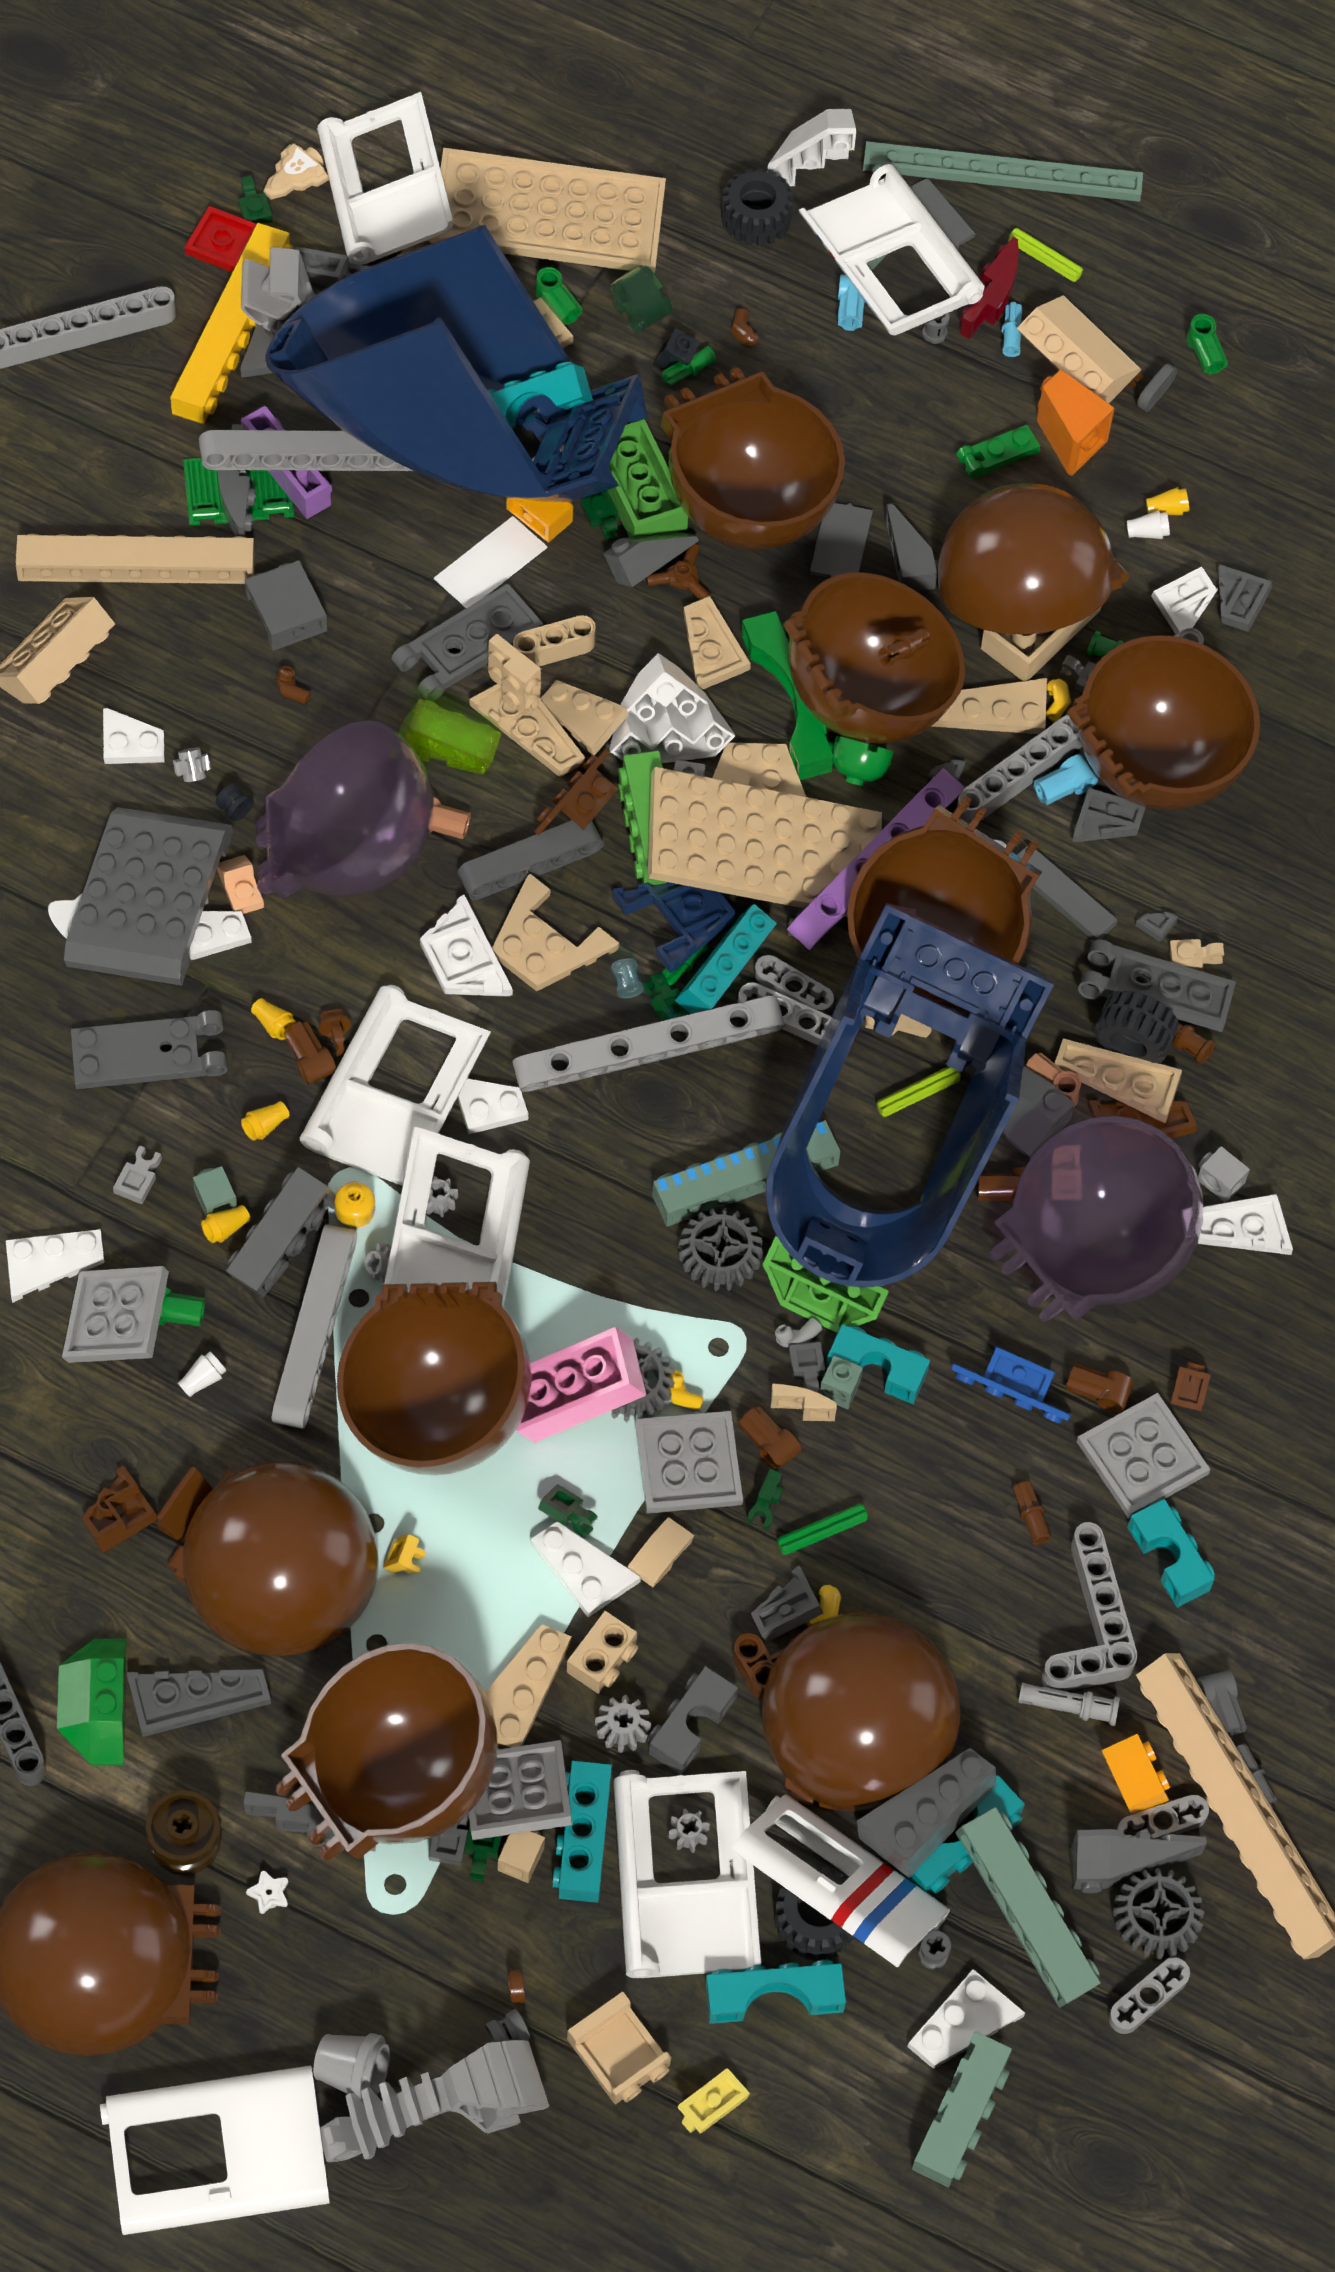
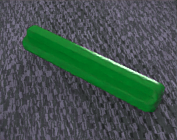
[777,1503,868,1555]

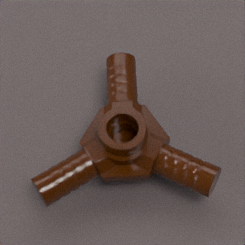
[646,543,711,600]

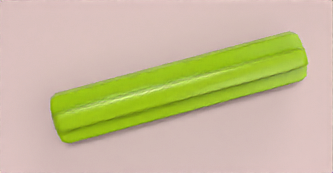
[1008,228,1083,282]
[876,1066,961,1117]

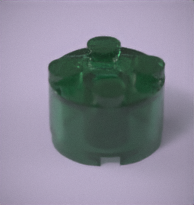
[610,265,673,334]

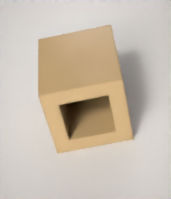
[498,1830,545,1883]

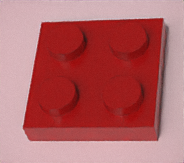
[184,206,257,272]

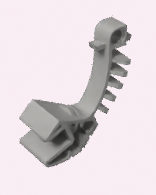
[241,247,316,333]
[320,2040,549,2162]

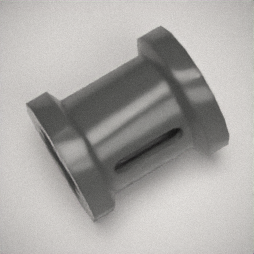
[922,313,950,344]
[918,1931,951,1970]

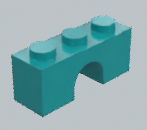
[826,1324,930,1405]
[1127,1499,1215,1608]

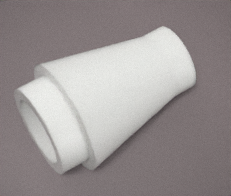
[1127,511,1170,539]
[178,1352,226,1397]

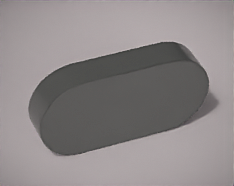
[1137,363,1178,412]

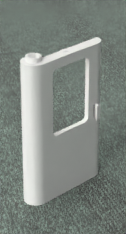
[384,1126,530,1309]

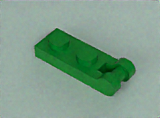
[956,425,1040,479]

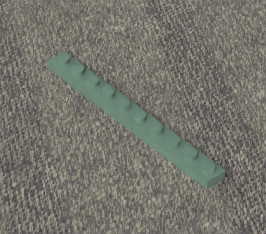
[863,141,1143,202]

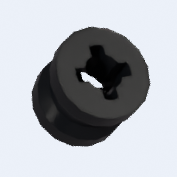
[215,783,254,821]

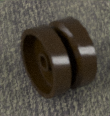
[145,1790,222,1875]

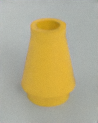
[1146,487,1189,515]
[251,998,296,1040]
[241,1101,289,1141]
[201,1205,250,1243]

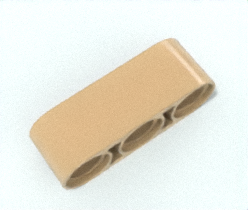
[513,615,596,666]

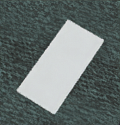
[434,516,547,608]

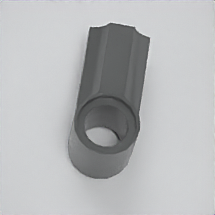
[1197,1670,1247,1738]

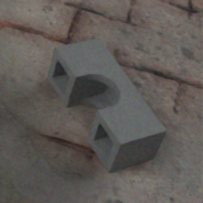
[648,1666,738,1775]

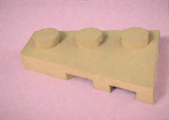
[541,680,629,755]

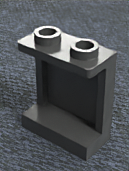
[245,561,327,651]

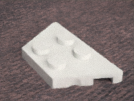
[420,895,513,996]

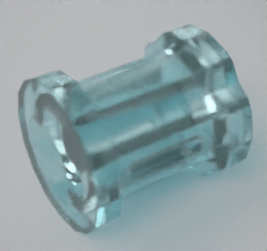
[611,958,644,999]

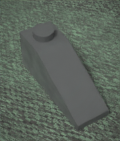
[885,504,939,591]
[603,532,699,587]

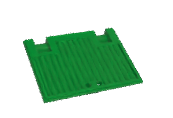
[183,458,294,526]

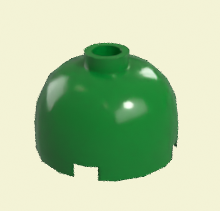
[832,736,894,786]

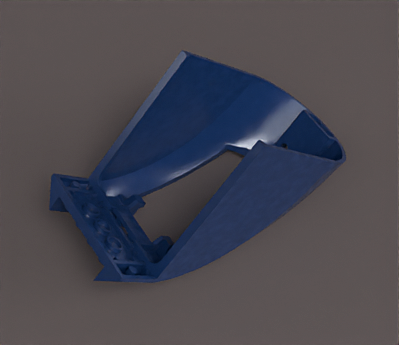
[265,225,648,502]
[766,903,1054,1287]

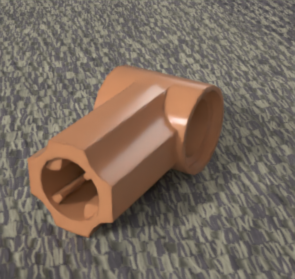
[406,794,471,839]
[1025,1052,1081,1107]

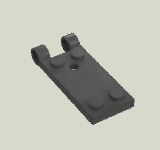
[391,584,543,702]
[1078,939,1236,1032]
[71,1010,227,1089]

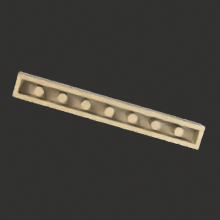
[16,534,255,584]

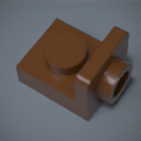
[1170,1362,1211,1411]

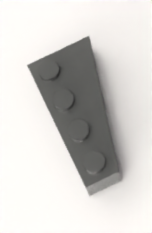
[857,1748,996,1878]

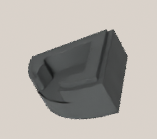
[927,760,966,781]
[1135,912,1178,942]

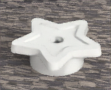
[246,1871,289,1914]

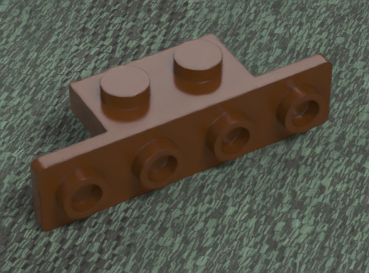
[534,749,618,835]

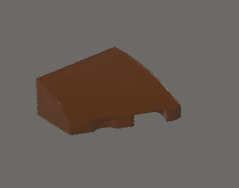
[81,1465,157,1553]

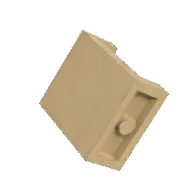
[567,1992,671,2105]

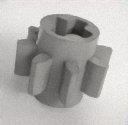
[173,747,211,782]
[427,1176,458,1217]
[365,1243,391,1283]
[668,1809,710,1853]

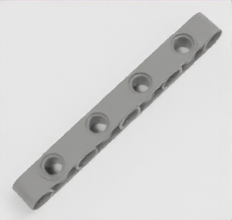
[512,996,785,1092]

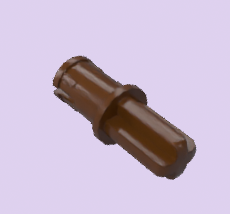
[1013,1481,1052,1545]

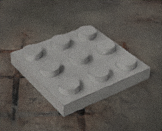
[62,1266,169,1363]
[1076,1393,1211,1519]
[635,1411,743,1514]
[469,1740,572,1840]

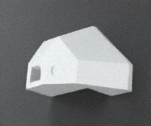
[767,109,856,186]
[610,653,735,763]

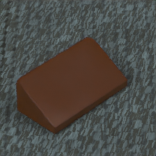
[157,1466,213,1540]

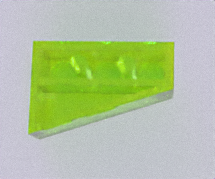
[392,698,501,775]

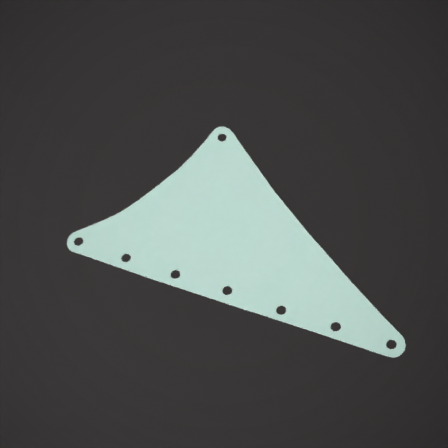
[328,1167,747,1915]

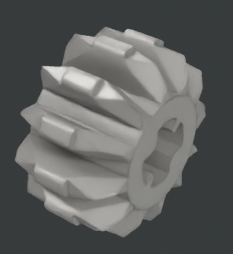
[595,1695,651,1753]

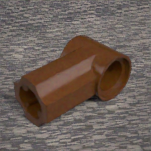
[284,1021,336,1085]
[976,1167,1039,1207]
[1065,1363,1134,1413]
[738,1406,802,1471]

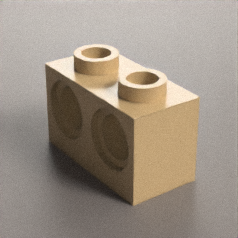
[567,1611,638,1694]

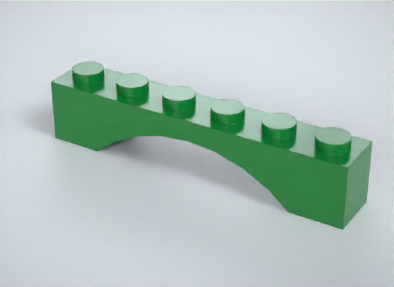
[741,611,834,780]

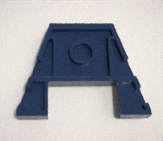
[612,882,735,973]

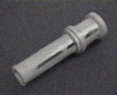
[1018,1682,1120,1726]

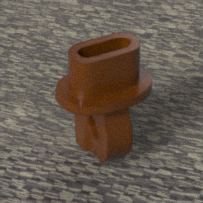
[319,1009,351,1056]

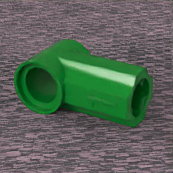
[535,267,583,325]
[1186,314,1228,375]
[158,1288,205,1327]

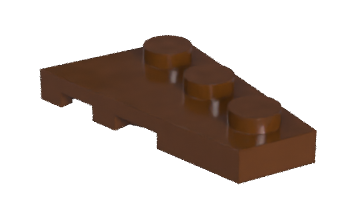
[1088,1100,1197,1155]

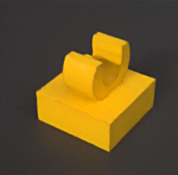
[383,1534,426,1574]

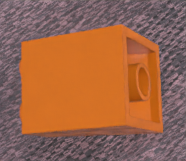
[1037,369,1114,476]

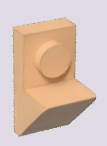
[217,855,264,914]

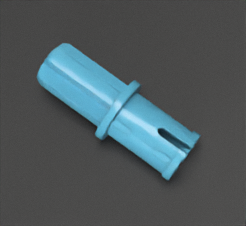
[1001,302,1022,357]

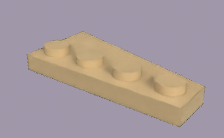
[470,684,585,777]
[485,1624,572,1749]

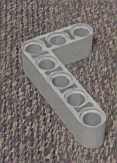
[1042,1522,1137,1692]

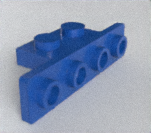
[951,1347,1072,1424]

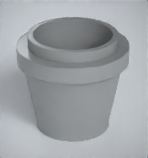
[313,2033,390,2103]

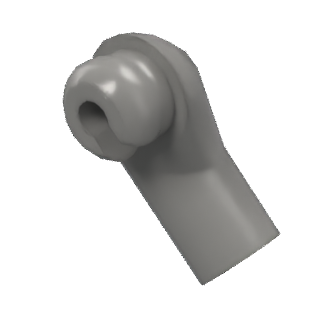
[775,1318,822,1347]

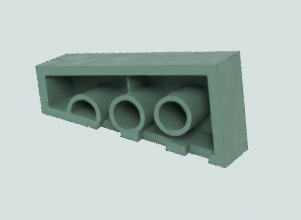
[912,2031,1012,2188]

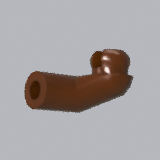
[731,309,759,347]
[276,666,311,705]

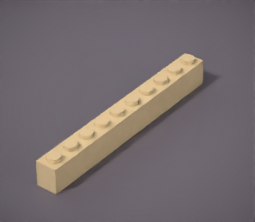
[1136,1653,1335,1959]

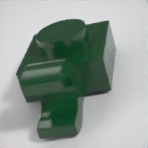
[238,175,273,224]
[580,491,618,541]
[643,972,691,1021]
[747,1469,785,1531]
[538,1484,598,1537]
[465,1826,502,1882]

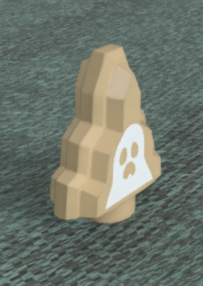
[264,143,329,199]

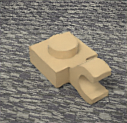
[1169,939,1224,971]

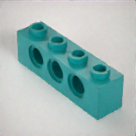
[675,904,777,1014]
[553,1761,612,1903]

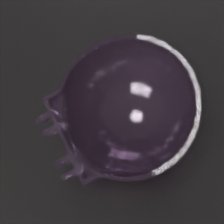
[255,720,434,899]
[989,1116,1203,1322]

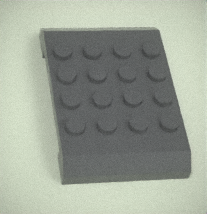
[64,807,234,986]

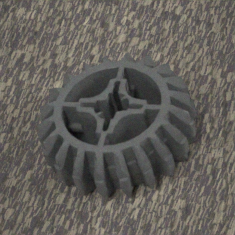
[678,1208,763,1291]
[611,1337,675,1423]
[1113,1868,1204,1960]

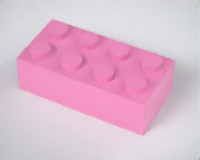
[516,1327,646,1443]

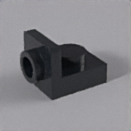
[653,328,699,370]

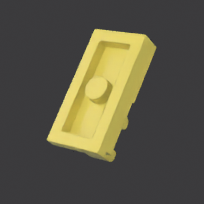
[677,2068,750,2133]

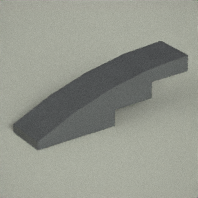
[294,246,369,288]
[244,1792,376,1851]

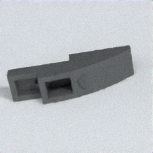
[218,424,256,538]

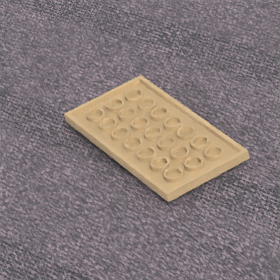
[430,148,666,274]
[648,767,882,917]

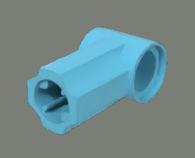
[838,275,866,331]
[1034,755,1098,805]

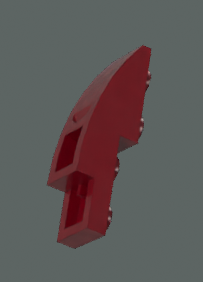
[959,237,1019,339]

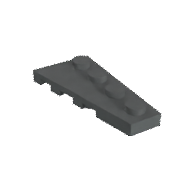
[126,1669,271,1737]

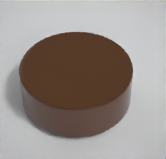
[507,1969,525,2004]

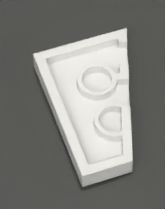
[1185,1194,1293,1255]
[6,1229,104,1303]
[531,1521,641,1617]

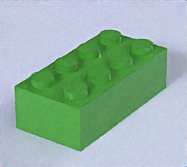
[607,419,688,538]
[617,751,667,886]

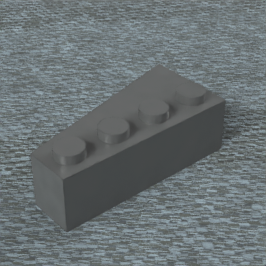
[226,1167,335,1298]

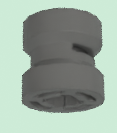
[485,2009,530,2043]

